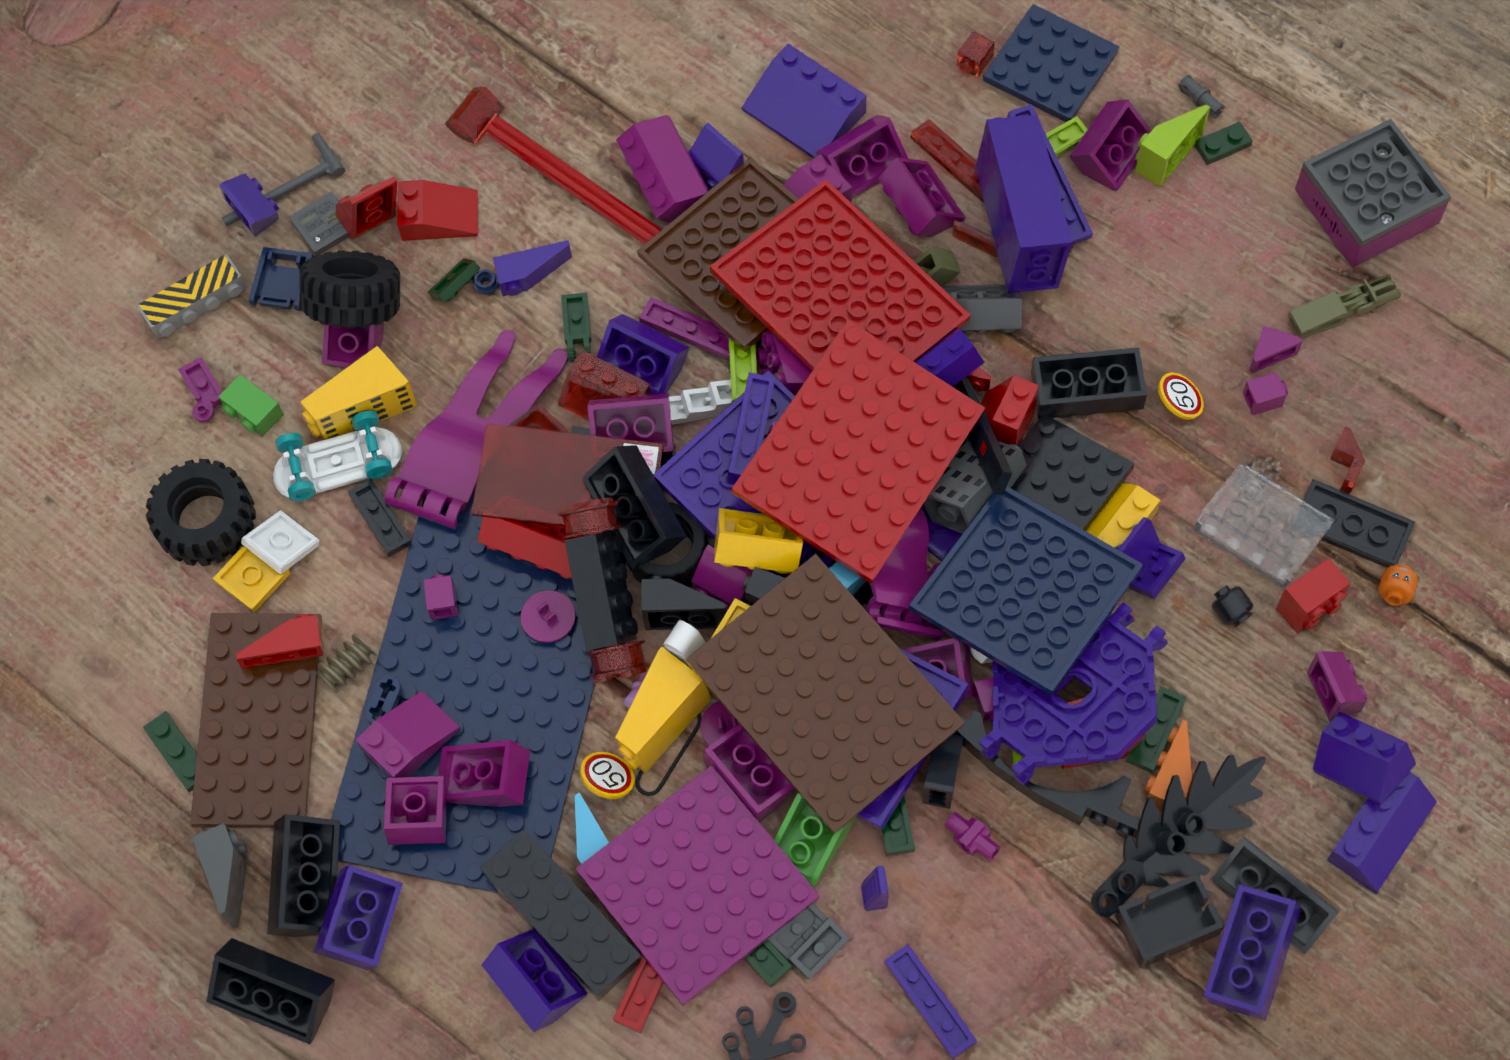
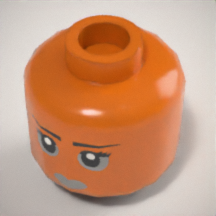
[1378,564,1418,606]

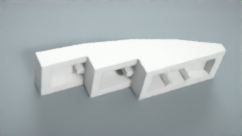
[669,380,732,425]

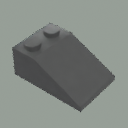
[192,823,248,928]

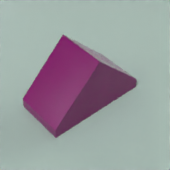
[1249,326,1303,374]

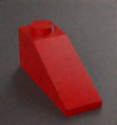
[236,614,324,669]

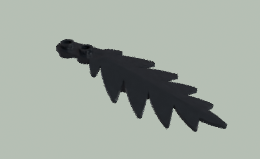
[1091,755,1266,917]

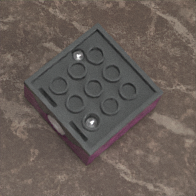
[1295,119,1451,268]

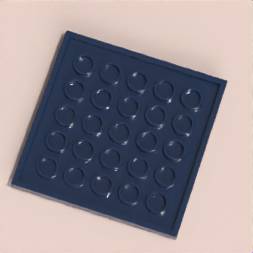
[909,487,1143,696]

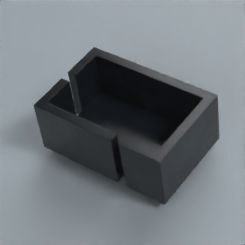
[1115,873,1224,968]

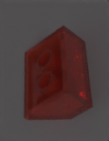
[558,350,652,421]

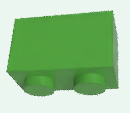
[218,375,284,437]

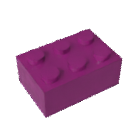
[587,393,674,458]

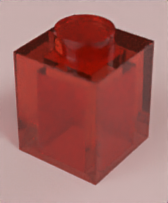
[957,31,995,77]

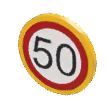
[1158,372,1204,420]
[580,752,635,799]

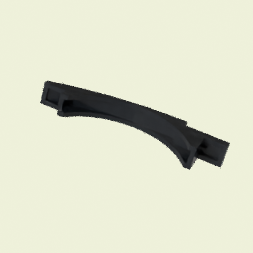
[956,710,1140,838]

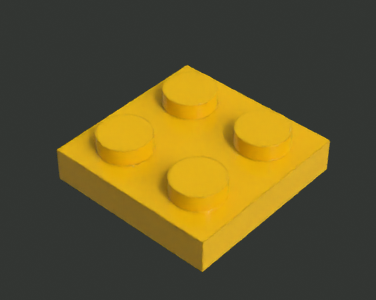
[212,546,291,613]

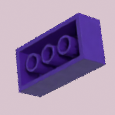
[1203,884,1301,1021]

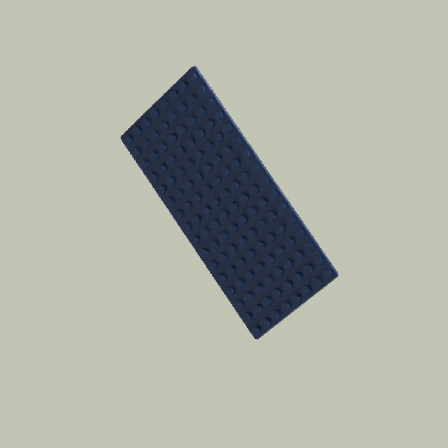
[331,462,626,894]

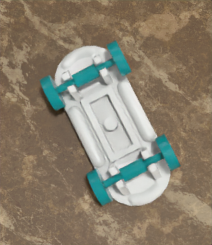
[273,411,402,502]

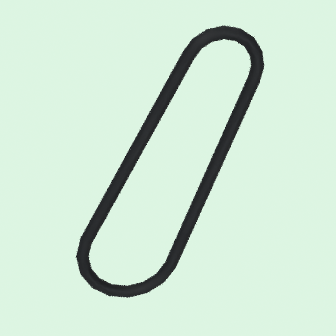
[635,713,702,796]

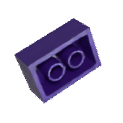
[314,865,403,970]

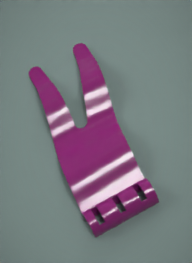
[384,330,568,530]
[866,508,943,639]

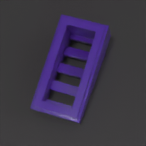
[861,865,889,911]

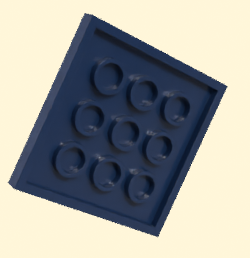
[983,4,1120,122]

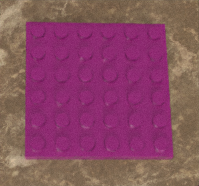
[576,765,820,1006]

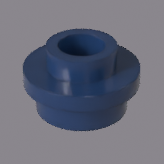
[473,269,499,295]

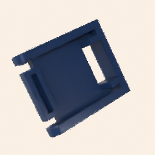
[249,247,313,311]

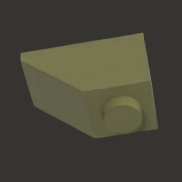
[914,246,961,286]

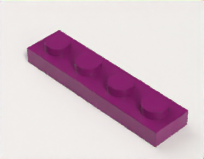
[639,297,730,361]

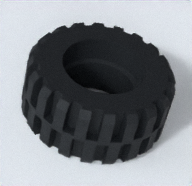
[300,250,401,328]
[146,459,256,566]

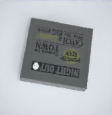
[289,191,350,255]

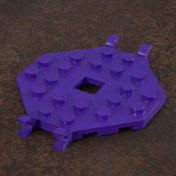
[979,602,1168,785]

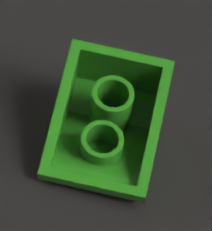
[774,793,857,888]

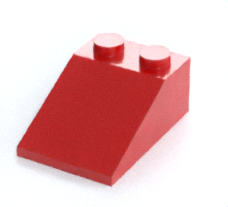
[336,177,397,240]
[397,180,478,241]

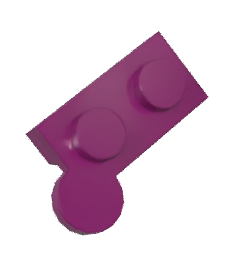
[178,357,222,423]

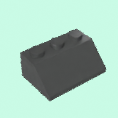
[941,284,1022,333]

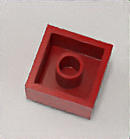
[1276,558,1351,634]

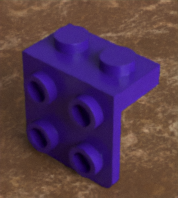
[1117,517,1186,599]

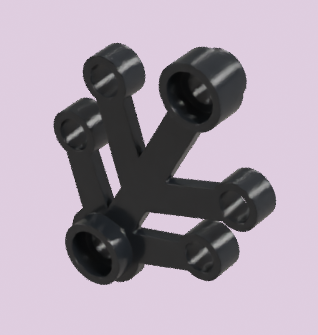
[722,992,806,1060]

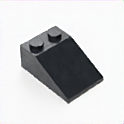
[641,576,726,630]

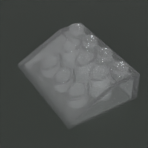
[1193,462,1335,589]

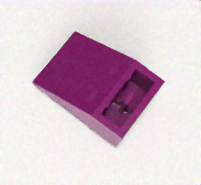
[756,328,812,396]

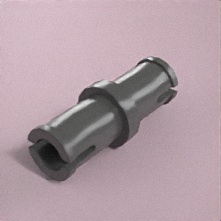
[1178,75,1225,118]

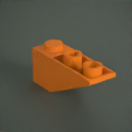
[1145,720,1192,809]

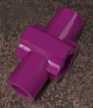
[944,812,1001,862]

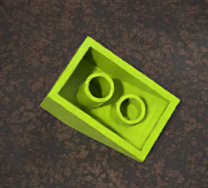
[1135,105,1210,187]

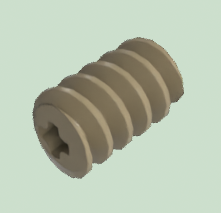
[316,633,377,694]

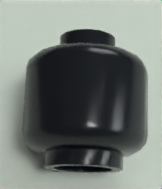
[1211,585,1254,627]

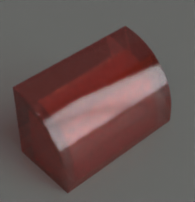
[445,86,505,144]

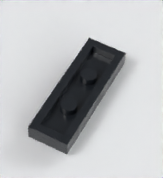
[348,479,412,557]

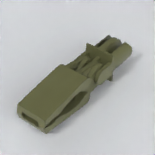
[1288,274,1401,339]

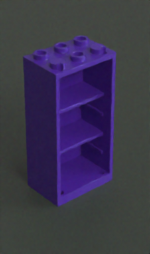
[975,115,1073,293]

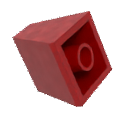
[967,375,1039,446]

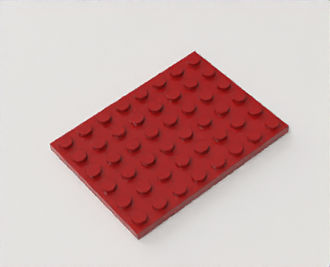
[710,180,971,371]
[731,320,985,583]

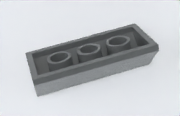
[1211,837,1339,954]

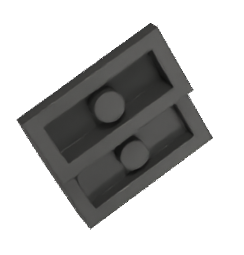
[768,904,850,980]

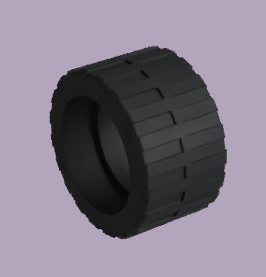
[628,502,707,587]

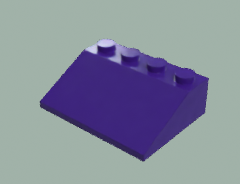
[742,44,867,159]

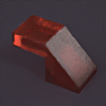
[1330,426,1365,494]

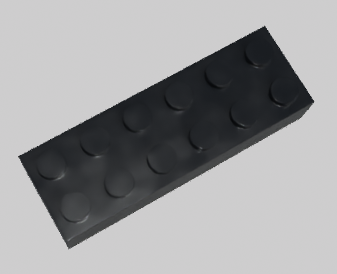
[480,829,641,1001]

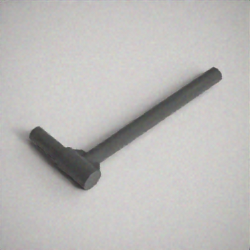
[221,133,345,226]

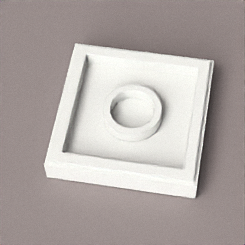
[241,510,319,574]

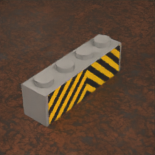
[136,254,247,340]

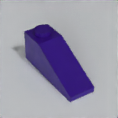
[493,240,572,296]

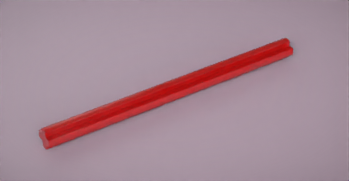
[486,116,663,245]

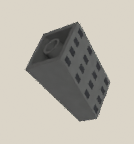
[923,440,1027,534]

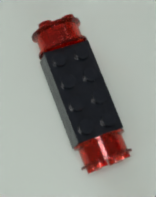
[557,497,650,683]

